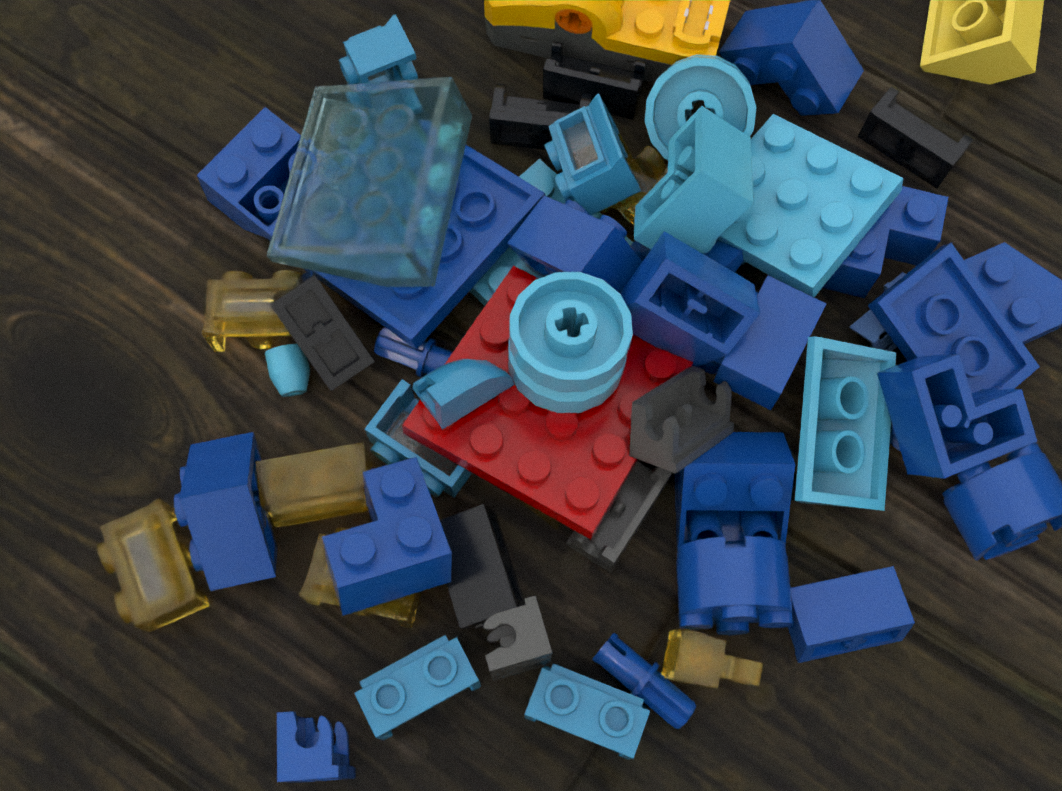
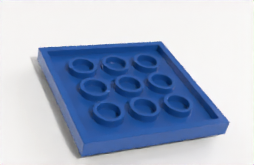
[269,104,546,350]

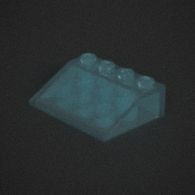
[266,77,472,287]

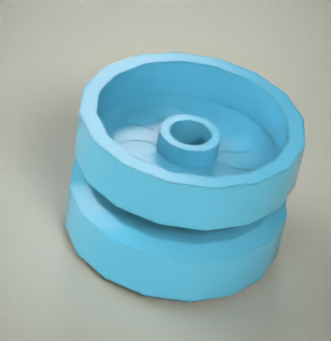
[645,54,757,160]
[508,272,633,413]

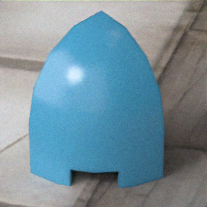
[412,359,515,430]

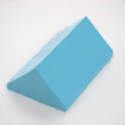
[795,336,896,511]

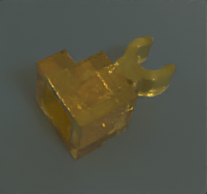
[661,629,763,689]

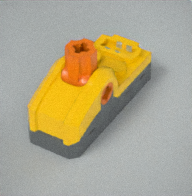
[484,0,730,83]

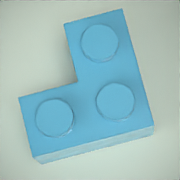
[634,106,754,254]

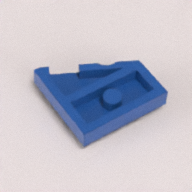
[964,242,1062,344]

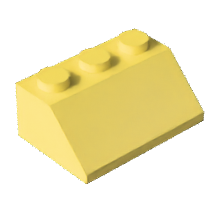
[920,0,1044,85]

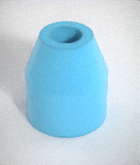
[265,344,310,397]

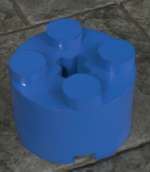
[942,443,1062,561]
[676,536,793,635]

